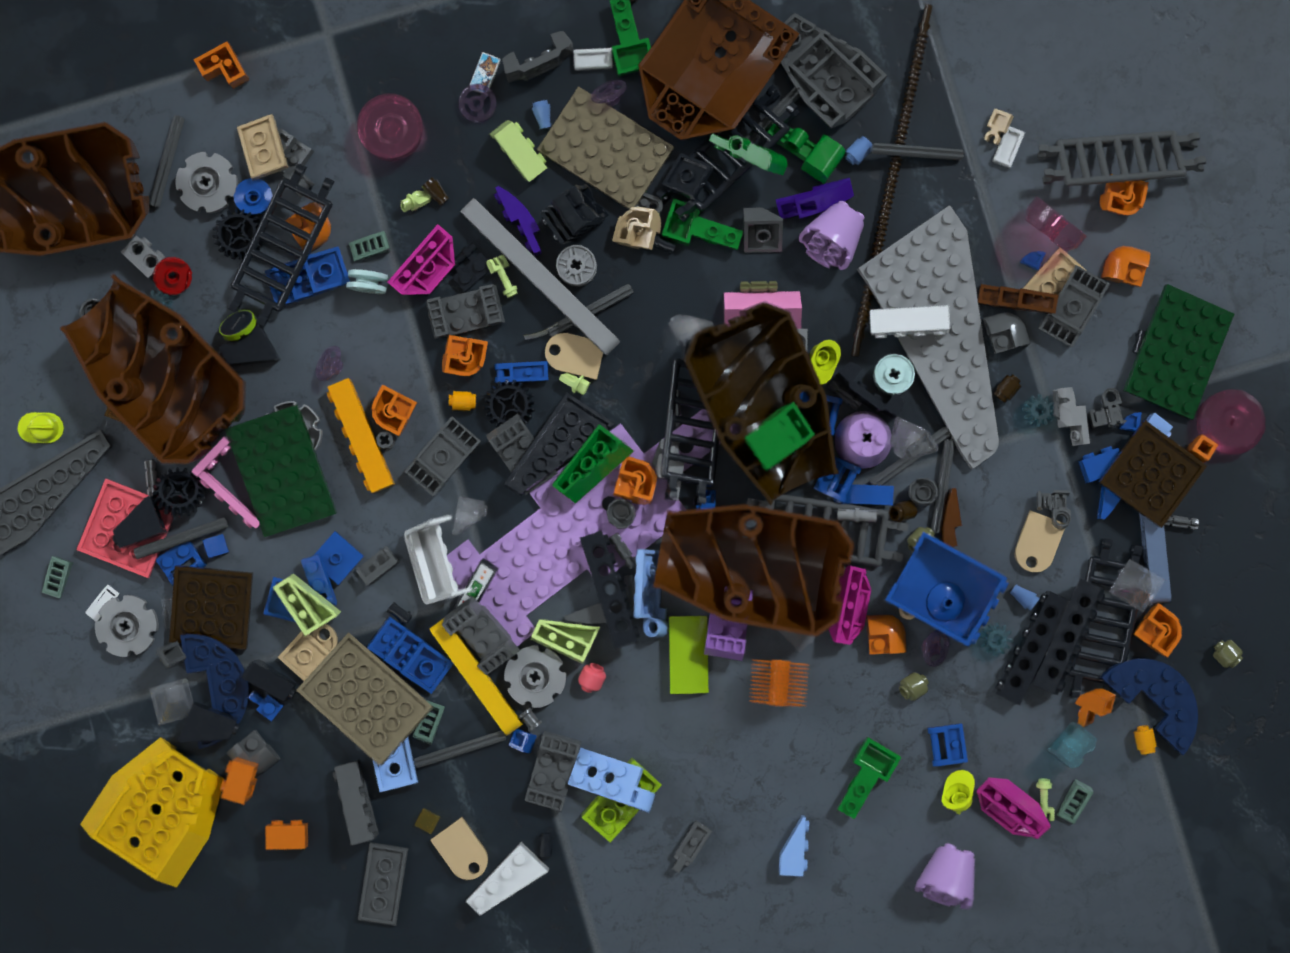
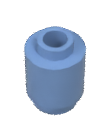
[845,136,872,165]

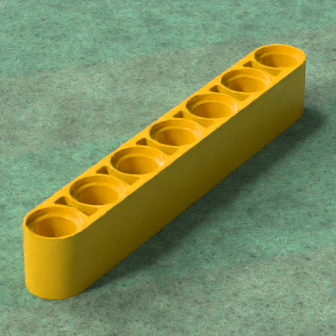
[429,618,523,736]

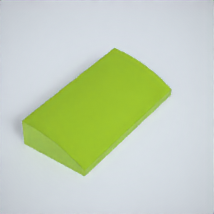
[669,616,709,694]
[581,757,662,843]

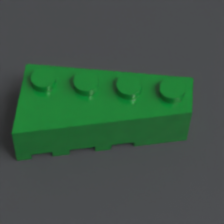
[552,424,634,504]

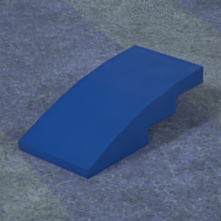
[265,246,350,305]
[367,616,454,694]

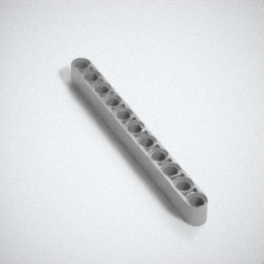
[460,198,620,356]

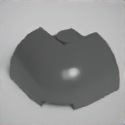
[982,312,1030,354]
[226,730,281,775]

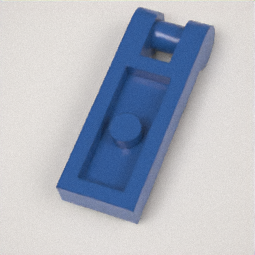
[494,361,549,384]
[301,554,337,606]

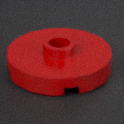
[153,257,192,295]

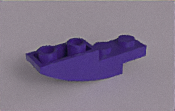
[776,178,854,219]
[494,186,542,256]

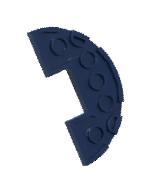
[180,634,249,749]
[1100,658,1198,756]

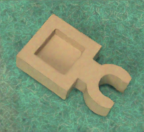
[984,109,1014,145]

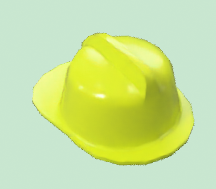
[809,340,841,384]
[17,413,64,443]
[942,770,975,815]

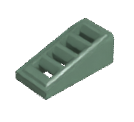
[349,231,391,261]
[42,556,74,599]
[413,700,445,745]
[1057,779,1094,824]

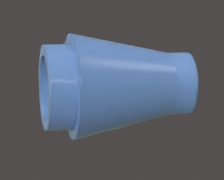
[532,100,551,129]
[1010,584,1040,611]

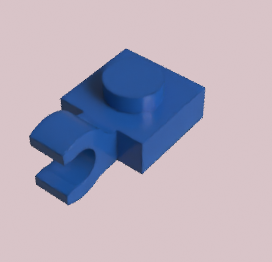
[248,690,284,722]

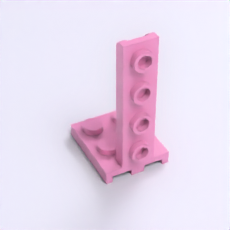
[191,437,260,529]

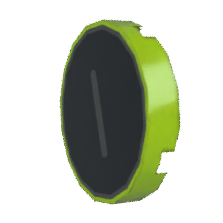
[219,310,256,341]

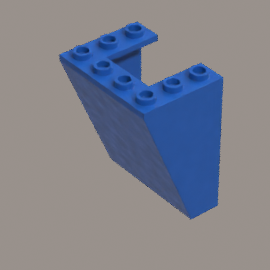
[886,532,1009,646]

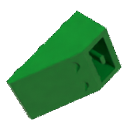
[745,402,815,470]

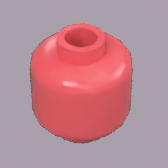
[578,663,606,693]

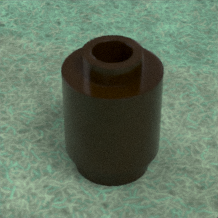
[993,374,1022,403]
[889,500,917,522]

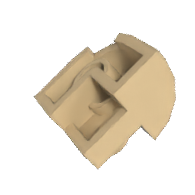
[612,207,661,250]

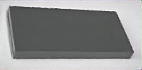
[358,842,409,926]

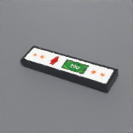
[452,558,499,611]

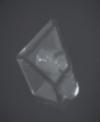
[668,314,714,345]
[890,417,939,460]
[452,496,487,536]
[1109,559,1165,612]
[149,678,193,725]

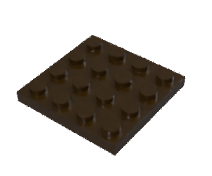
[1098,420,1207,528]
[169,565,253,649]

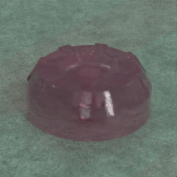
[357,94,424,161]
[1025,196,1088,252]
[1197,389,1266,455]

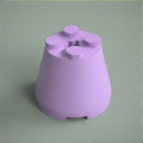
[799,201,865,270]
[834,411,892,469]
[915,844,975,909]

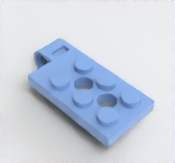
[633,549,669,637]
[373,737,418,792]
[568,748,656,813]

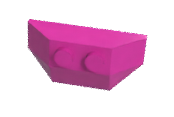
[388,224,455,295]
[828,566,871,645]
[977,778,1051,839]

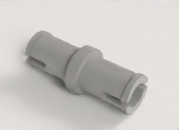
[837,508,877,523]

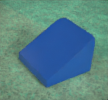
[202,534,229,558]
[508,729,537,753]

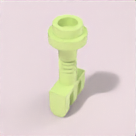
[486,255,518,298]
[1036,778,1054,821]

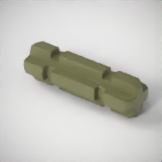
[740,281,778,292]

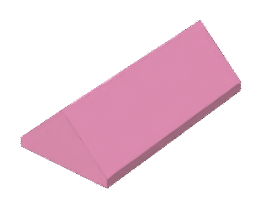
[724,291,802,329]

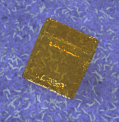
[415,808,441,834]

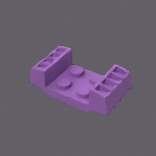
[704,586,753,661]

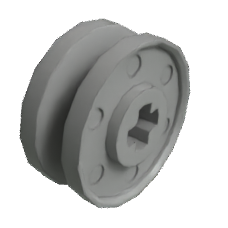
[556,245,597,287]

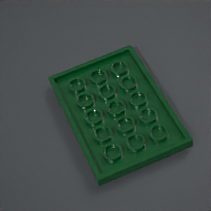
[1123,284,1235,420]
[225,404,337,537]

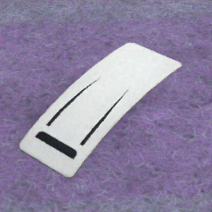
[524,323,558,339]
[86,585,119,621]

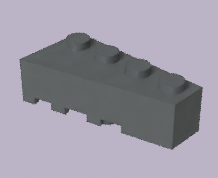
[333,759,379,845]

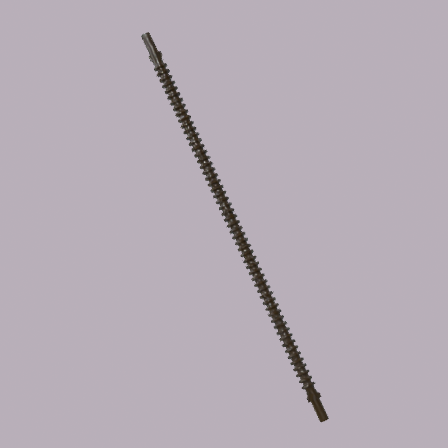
[851,4,933,357]

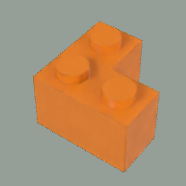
[193,42,250,89]
[220,757,259,804]

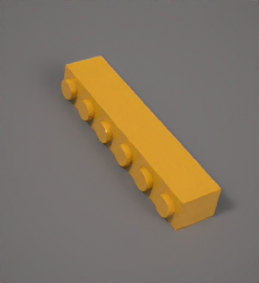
[327,378,395,493]

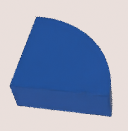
[1020,251,1046,271]
[1119,413,1142,432]

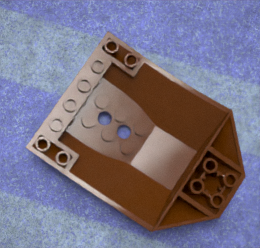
[638,0,800,140]

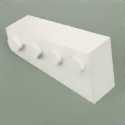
[870,306,950,338]
[466,842,549,915]

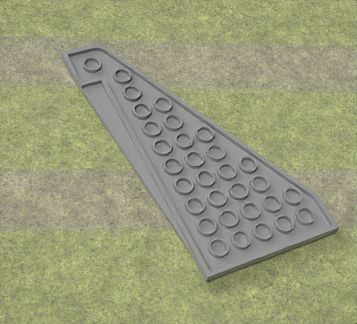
[857,205,999,469]

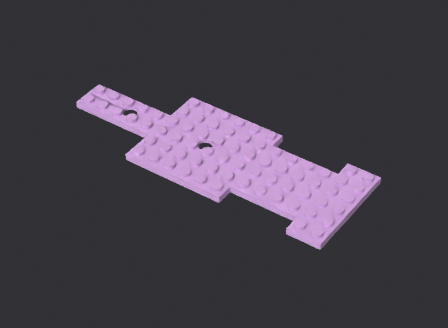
[447,409,732,646]

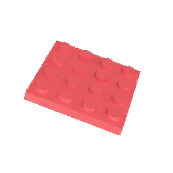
[77,478,174,578]

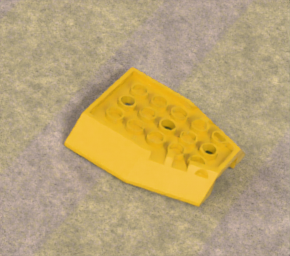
[80,737,225,888]

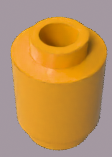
[449,391,476,411]
[1134,725,1157,755]

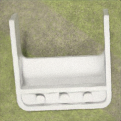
[404,515,473,605]

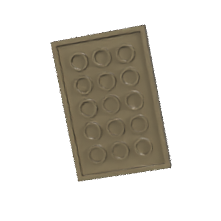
[537,87,674,210]
[296,632,434,766]

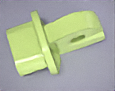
[401,191,431,212]
[559,373,590,395]

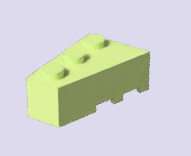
[490,120,547,182]
[273,573,341,636]
[531,620,600,664]

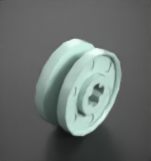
[346,270,388,294]
[873,354,915,395]

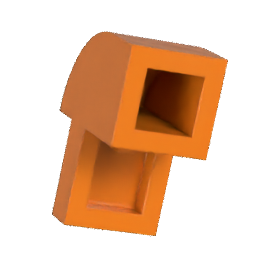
[1186,434,1218,463]
[1075,688,1116,727]

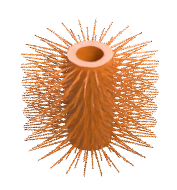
[749,660,810,707]

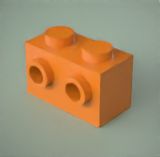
[266,820,308,850]

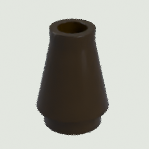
[422,177,449,205]

